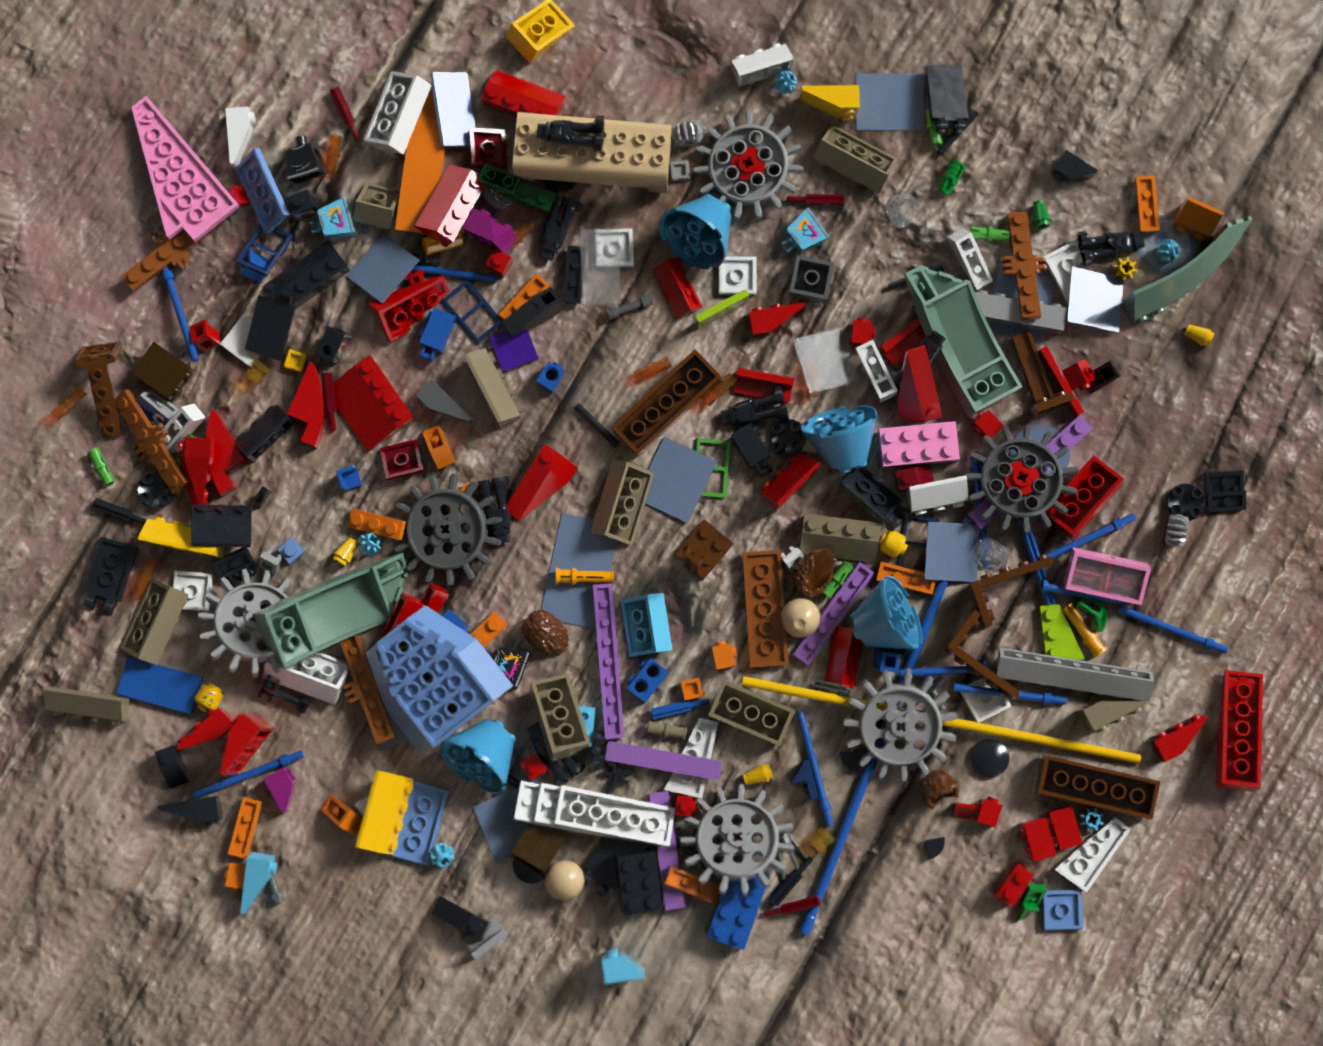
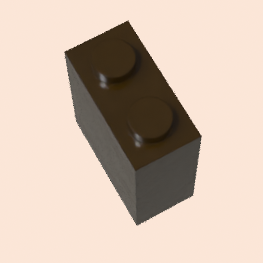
[131,341,194,401]
[509,823,568,877]

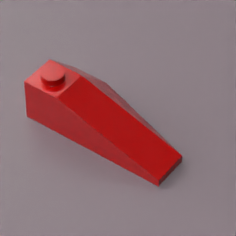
[369,275,449,342]
[896,345,942,423]
[176,437,214,504]
[507,444,578,521]

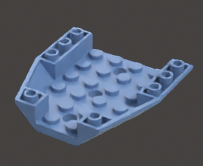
[366,605,513,757]

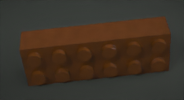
[611,349,721,458]
[1034,755,1161,820]

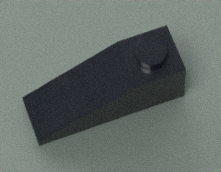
[158,795,223,825]
[431,896,492,940]

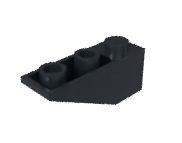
[502,287,561,338]

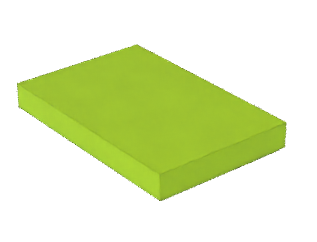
[695,289,750,329]

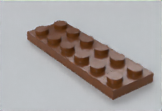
[742,550,789,668]

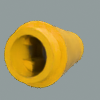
[1185,324,1215,347]
[332,537,358,567]
[743,764,773,785]

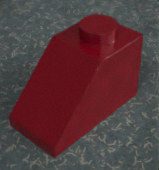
[894,466,935,493]

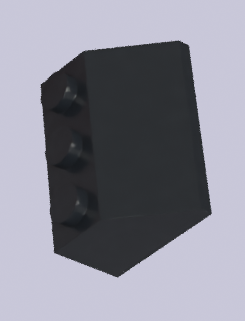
[235,404,295,462]
[191,504,252,547]

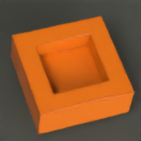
[681,678,703,701]

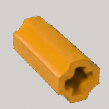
[422,231,463,255]

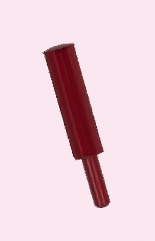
[329,87,360,141]
[787,194,845,206]
[321,372,337,431]
[763,895,821,917]

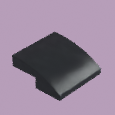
[1204,470,1246,512]

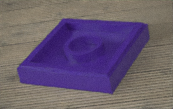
[490,330,539,373]

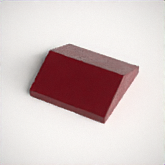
[468,128,507,168]
[380,439,424,481]

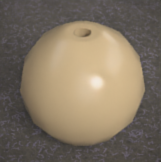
[781,598,820,638]
[544,860,585,901]

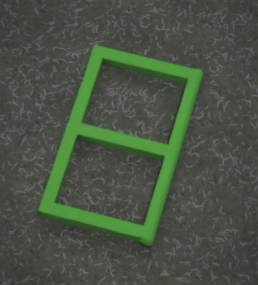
[696,438,731,498]

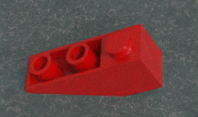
[748,300,806,338]
[176,707,233,750]
[1151,714,1208,762]

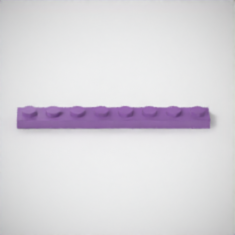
[967,415,1092,530]
[593,583,625,739]

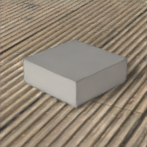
[669,160,690,182]

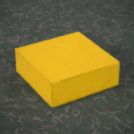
[283,349,308,373]

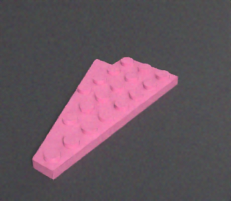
[131,96,240,242]

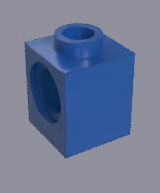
[536,362,565,394]

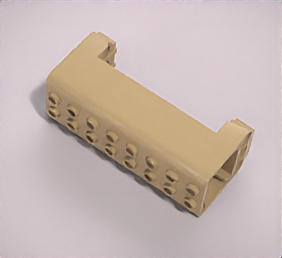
[513,112,672,193]

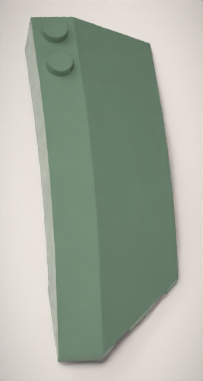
[1121,216,1253,324]
[904,265,1022,418]
[254,553,409,668]

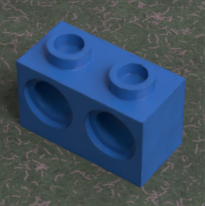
[627,658,669,703]

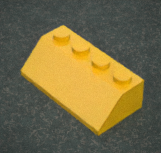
[138,516,224,558]
[355,770,413,855]

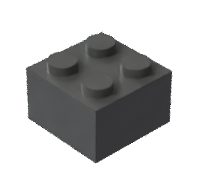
[788,255,834,304]

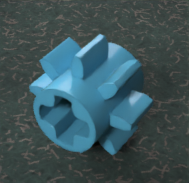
[774,70,797,95]
[1156,239,1180,263]
[357,532,381,557]
[1079,808,1104,831]
[430,843,455,868]

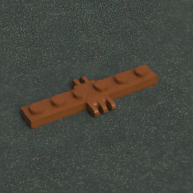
[1000,211,1047,320]
[121,221,224,292]
[115,389,189,494]
[340,633,396,745]

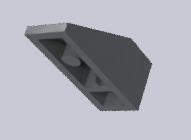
[416,379,474,424]

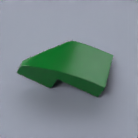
[1017,884,1047,920]

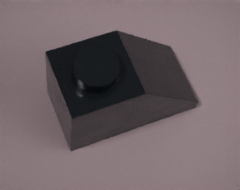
[1051,150,1098,183]
[155,745,189,789]

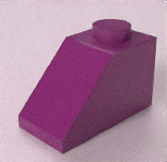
[263,767,296,813]

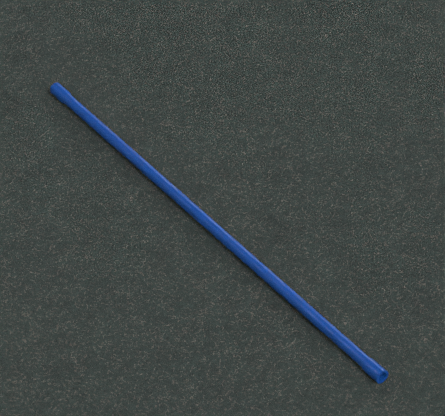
[799,518,973,935]

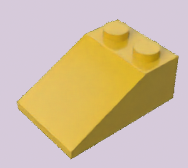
[505,0,575,63]
[799,85,860,121]

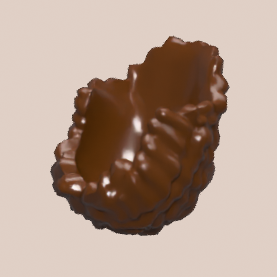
[792,547,836,597]
[521,610,569,656]
[920,770,960,809]

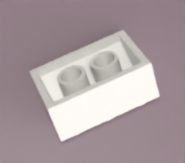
[731,44,793,87]
[905,475,968,516]

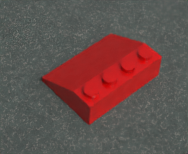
[334,355,415,452]
[220,713,275,775]

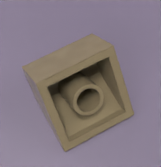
[354,183,400,230]

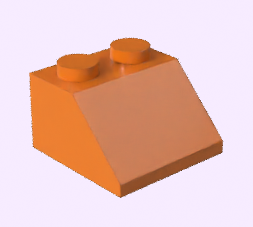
[1172,197,1224,241]

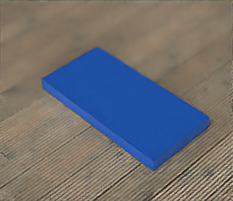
[117,656,203,714]

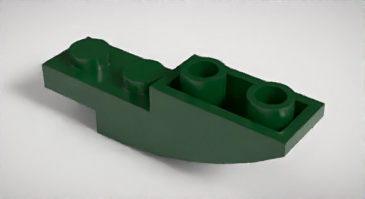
[478,163,556,213]

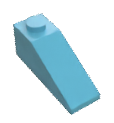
[240,852,277,914]

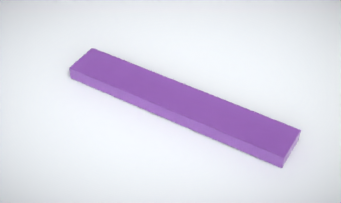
[792,562,874,666]
[605,741,723,781]
[649,791,685,910]

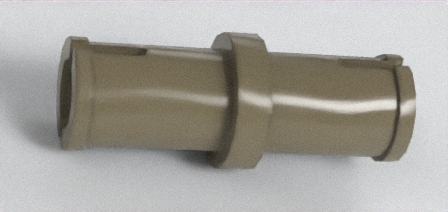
[647,721,687,740]

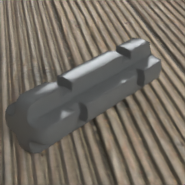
[814,680,851,697]

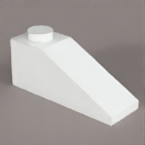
[225,106,255,169]
[947,228,993,290]
[856,340,898,403]
[160,404,206,452]

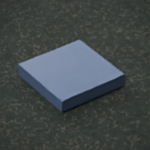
[1042,890,1083,930]

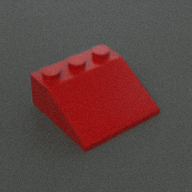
[760,453,821,511]

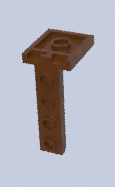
[1011,330,1074,418]
[75,341,122,438]
[675,519,734,579]
[970,554,1054,628]
[945,610,1020,700]

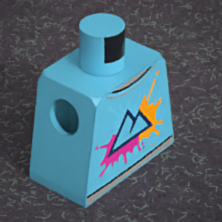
[309,197,357,239]
[781,208,829,254]

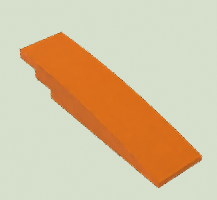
[395,89,447,235]

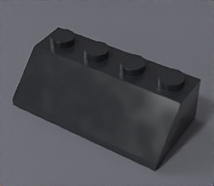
[266,240,350,309]

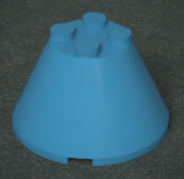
[659,194,731,269]
[801,405,878,473]
[850,576,922,649]
[439,719,516,794]

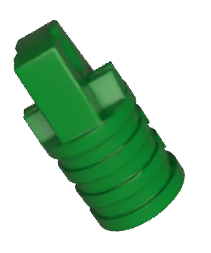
[938,159,966,195]

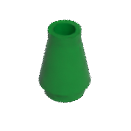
[1032,200,1051,230]

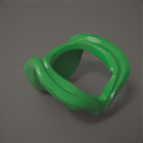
[1075,598,1107,632]

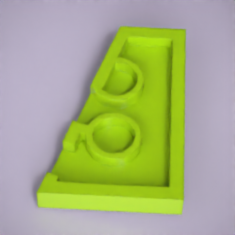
[1039,604,1085,660]

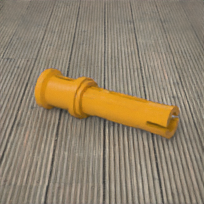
[555,567,614,585]
[1062,603,1108,658]

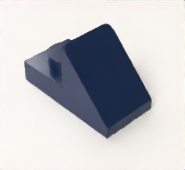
[790,759,819,799]

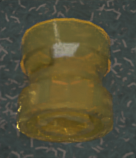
[244,358,270,385]
[808,827,835,854]

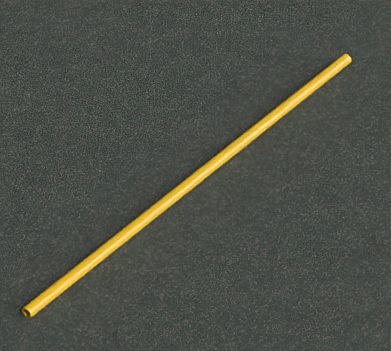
[741,676,1141,764]

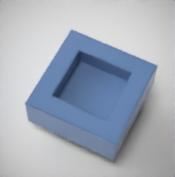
[277,537,305,564]

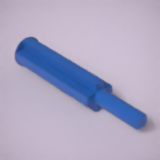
[651,698,709,720]

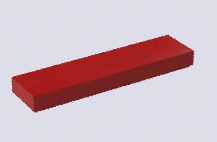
[1038,346,1084,418]

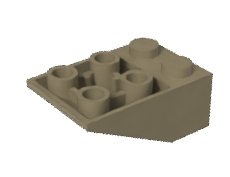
[1076,701,1146,733]

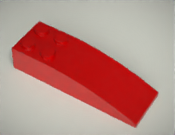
[1216,670,1263,792]

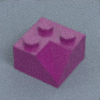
[462,208,517,254]

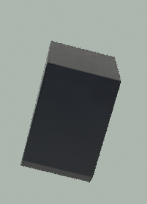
[1087,360,1121,394]

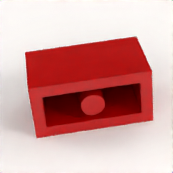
[1046,806,1083,850]
[1019,817,1057,862]
[993,863,1034,907]

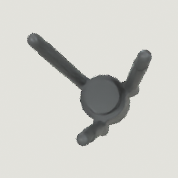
[777,832,808,881]

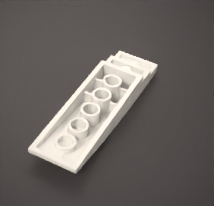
[513,781,675,847]

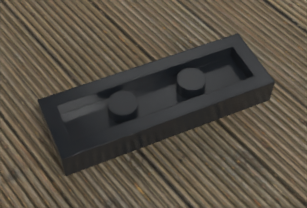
[562,246,587,304]

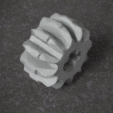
[671,120,703,147]
[1165,514,1189,547]

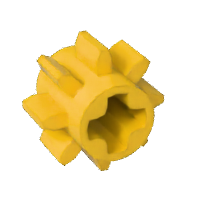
[1113,257,1138,282]

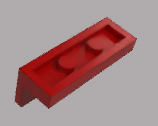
[652,257,702,319]
[880,318,926,366]
[734,368,794,403]
[824,627,863,689]

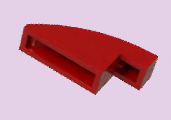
[287,362,326,449]
[206,410,247,496]
[378,583,449,646]

